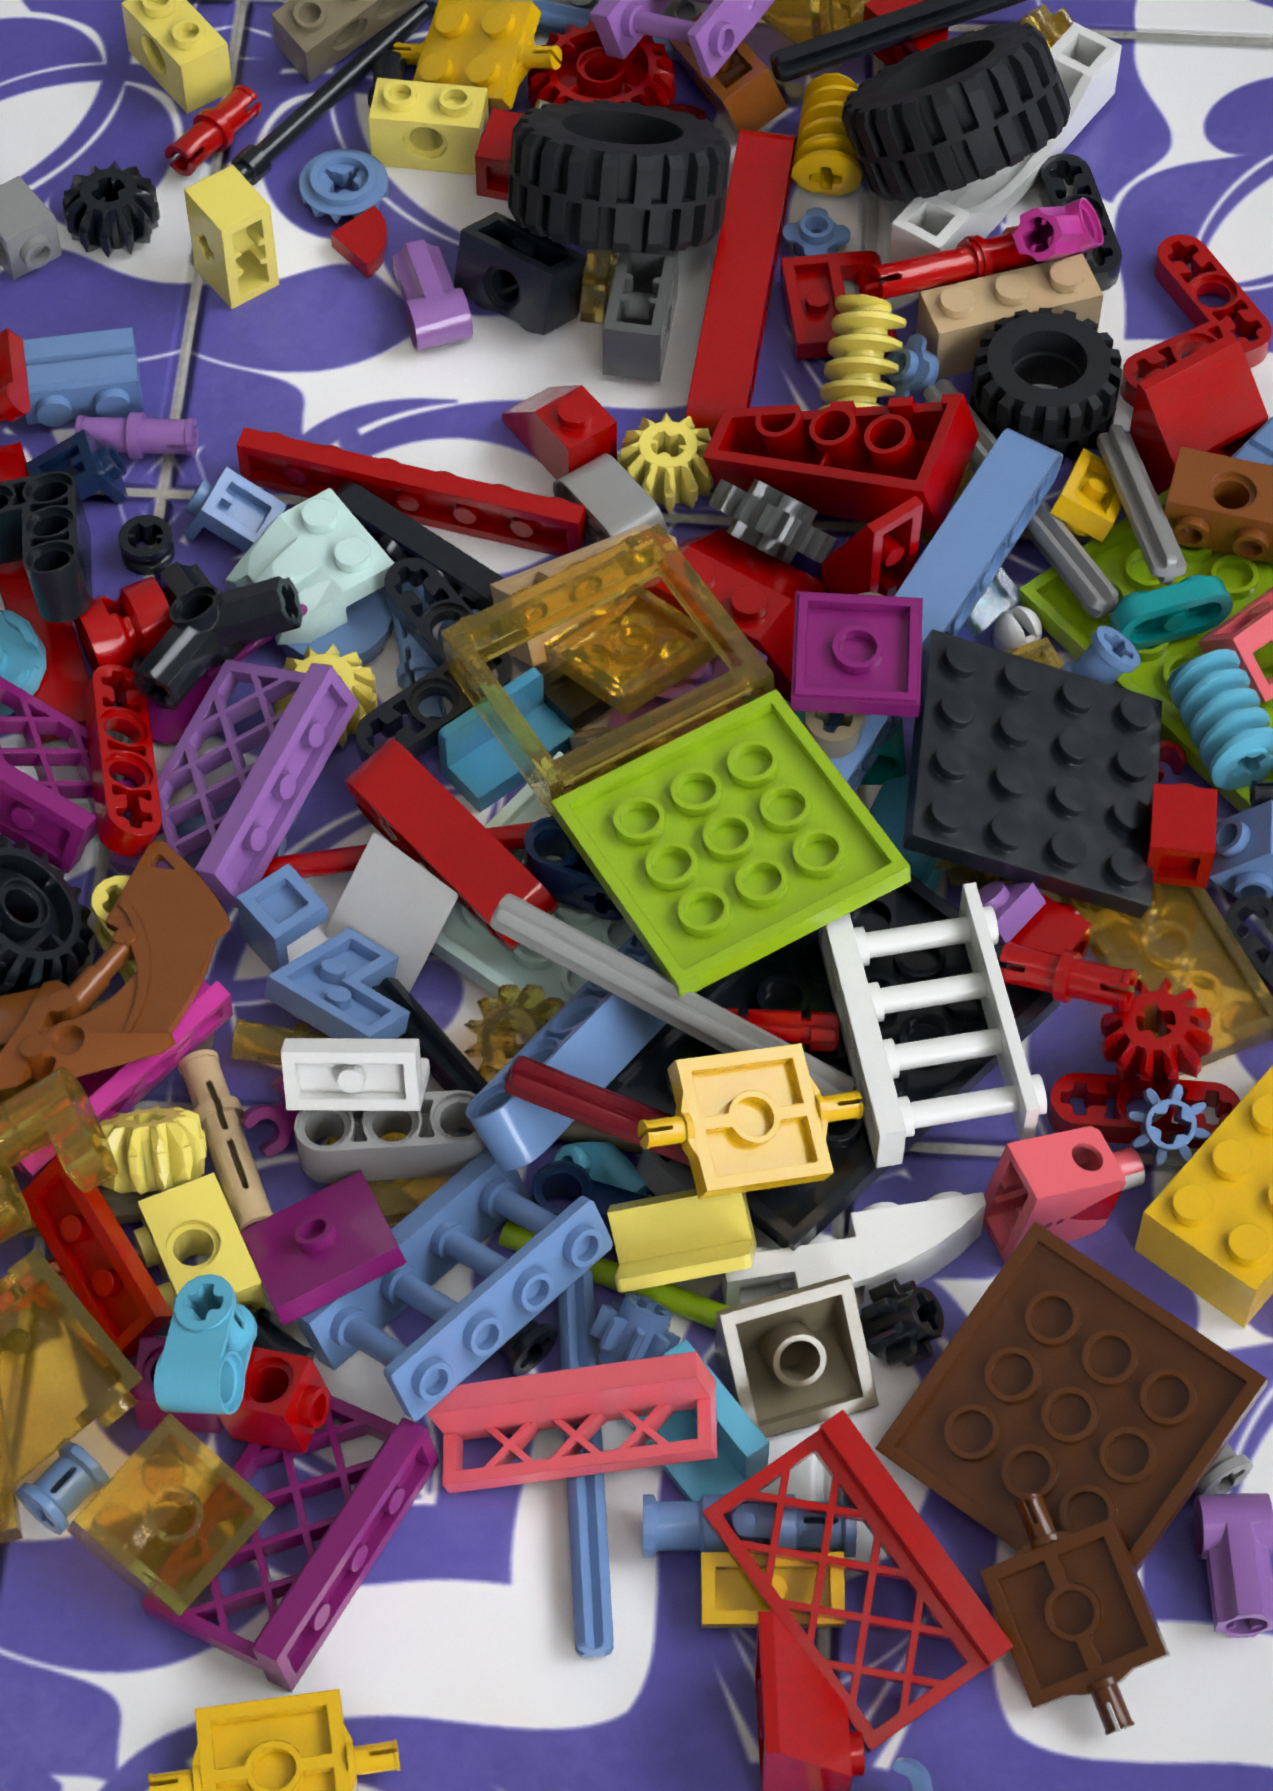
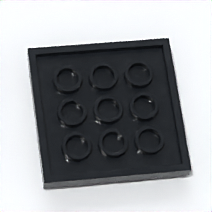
[902,629,1162,919]

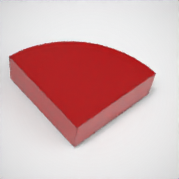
[331,206,388,278]

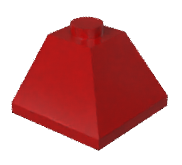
[754,1611,865,1791]

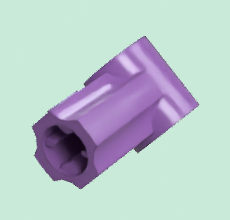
[392,239,473,351]
[1193,1493,1273,1638]

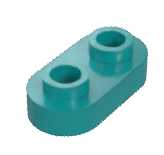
[1109,575,1233,651]

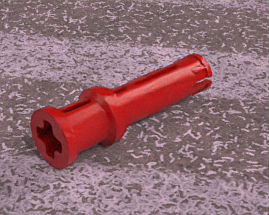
[864,226,1035,300]

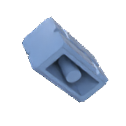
[23,327,144,427]

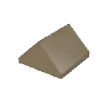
[715,1274,879,1438]

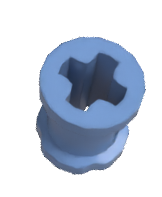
[1061,626,1141,685]
[16,1440,111,1535]

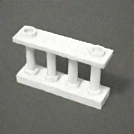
[818,882,1047,1168]

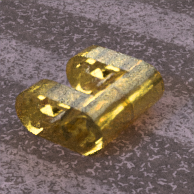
[0,1067,118,1244]

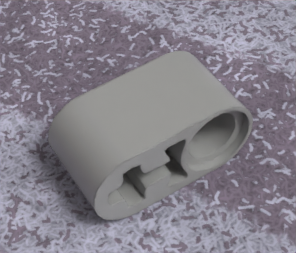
[553,453,667,545]

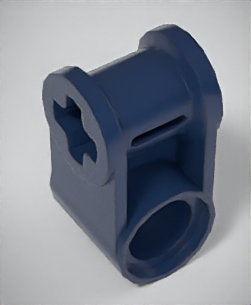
[523,816,624,921]

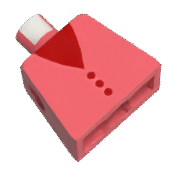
[983,1126,1145,1263]

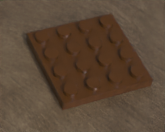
[875,1222,1269,1573]

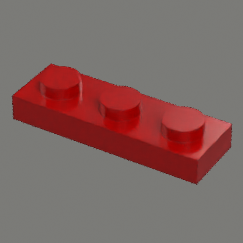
[18,1153,173,1359]

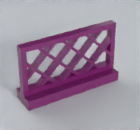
[0,676,138,874]
[141,1395,440,1693]

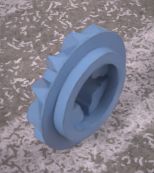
[299,149,388,224]

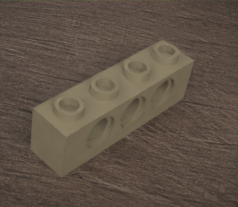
[271,0,422,83]

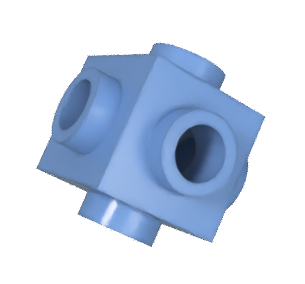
[1209,800,1273,899]

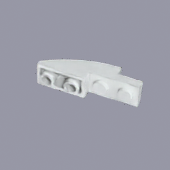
[721,1191,986,1311]

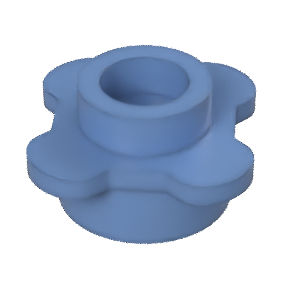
[782,207,850,257]
[885,334,939,398]

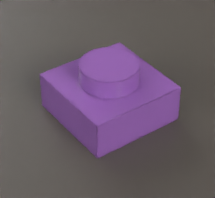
[978,881,1046,945]

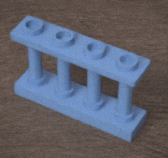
[297,1148,613,1421]

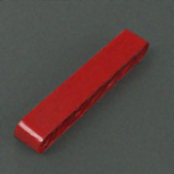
[686,129,796,438]

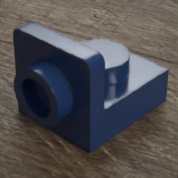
[26,429,128,504]

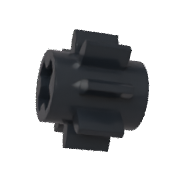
[860,1278,944,1367]

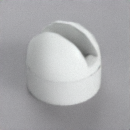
[992,606,1043,658]

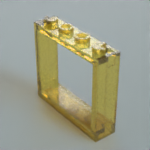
[441,524,775,817]

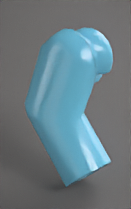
[553,1142,651,1196]

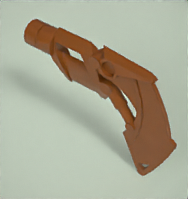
[0,841,231,1090]

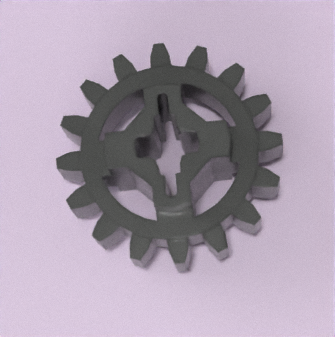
[708,478,836,565]

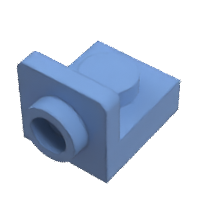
[183,467,287,553]

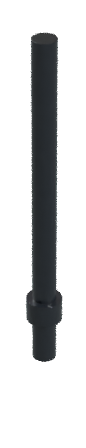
[231,1,432,185]

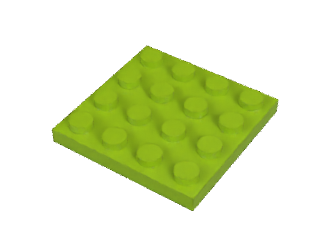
[551,689,911,998]

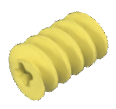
[818,294,907,410]

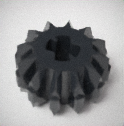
[62,160,160,258]

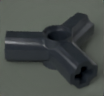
[132,561,303,710]

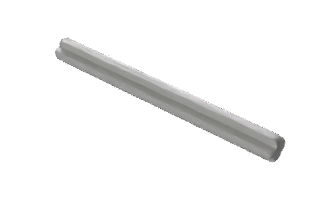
[923,379,1119,619]
[490,894,855,1096]

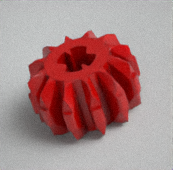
[1100,977,1213,1090]

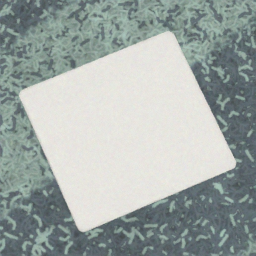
[325,833,458,993]

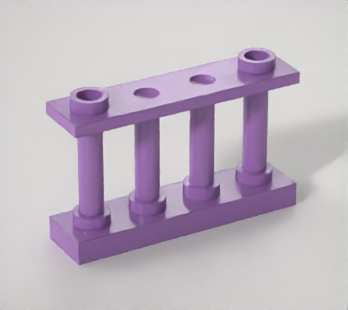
[589,0,775,79]

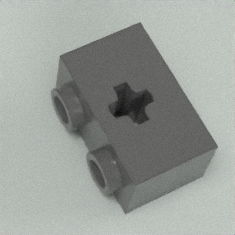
[603,250,678,382]

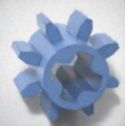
[1125,1084,1211,1167]
[589,1293,681,1364]

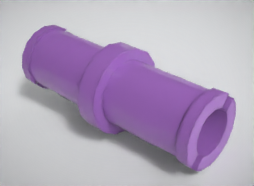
[74,412,199,459]

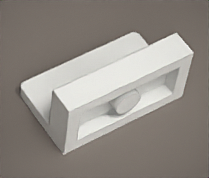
[281,1038,430,1111]

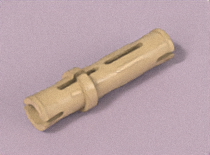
[178,1049,274,1238]

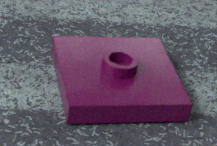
[790,591,923,717]
[240,1170,407,1326]

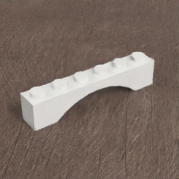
[888,22,1122,290]

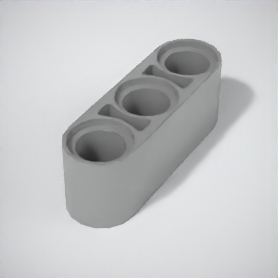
[294,1090,487,1183]

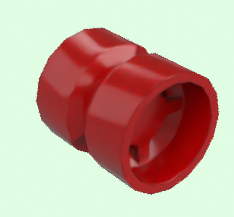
[73,577,173,672]

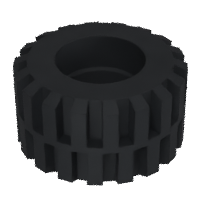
[969,308,1122,464]

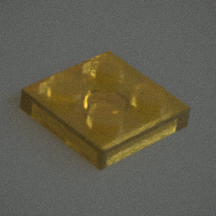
[544,584,720,716]

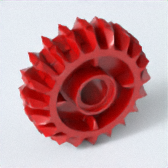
[527,18,675,109]

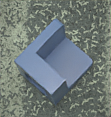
[236,863,329,972]

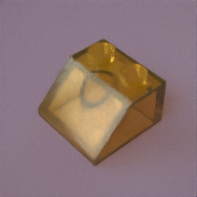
[67,1413,275,1617]

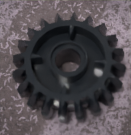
[0,833,95,996]

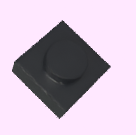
[543,652,619,732]

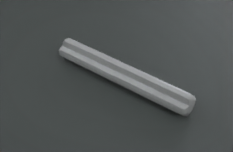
[1097,424,1187,585]

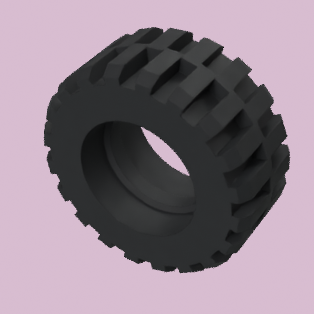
[841,22,1071,202]
[507,100,731,254]

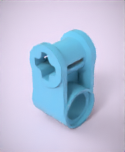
[154,1274,257,1415]

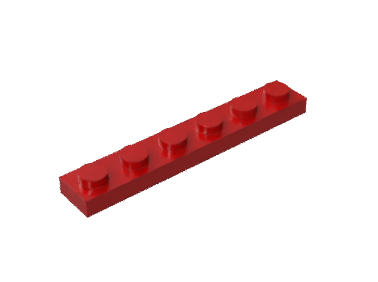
[236,427,586,557]

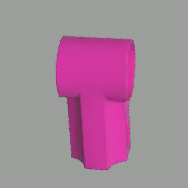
[1012,197,1104,263]

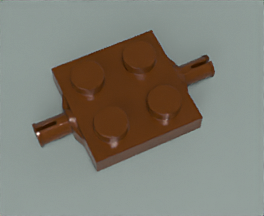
[979,1492,1170,1736]

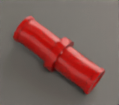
[165,84,262,177]
[999,942,1137,1012]

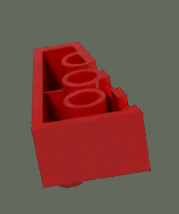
[703,393,979,533]

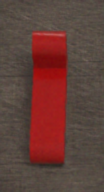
[344,738,559,952]

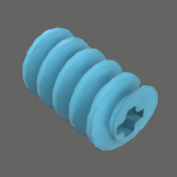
[1167,649,1273,790]

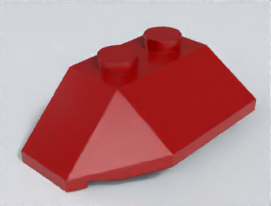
[619,529,825,702]

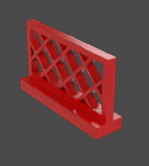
[702,1410,1014,1753]

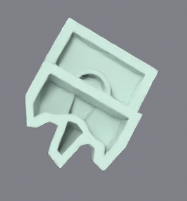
[225,488,394,645]

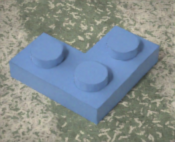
[264,928,410,1039]

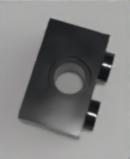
[454,212,587,336]

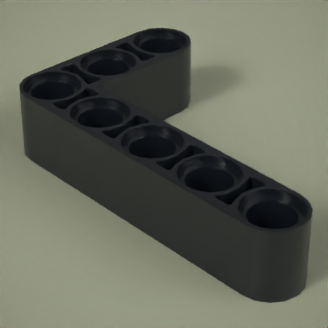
[0,471,93,623]

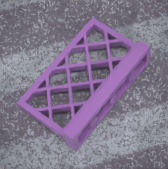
[109,659,359,908]

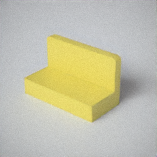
[607,1189,757,1293]

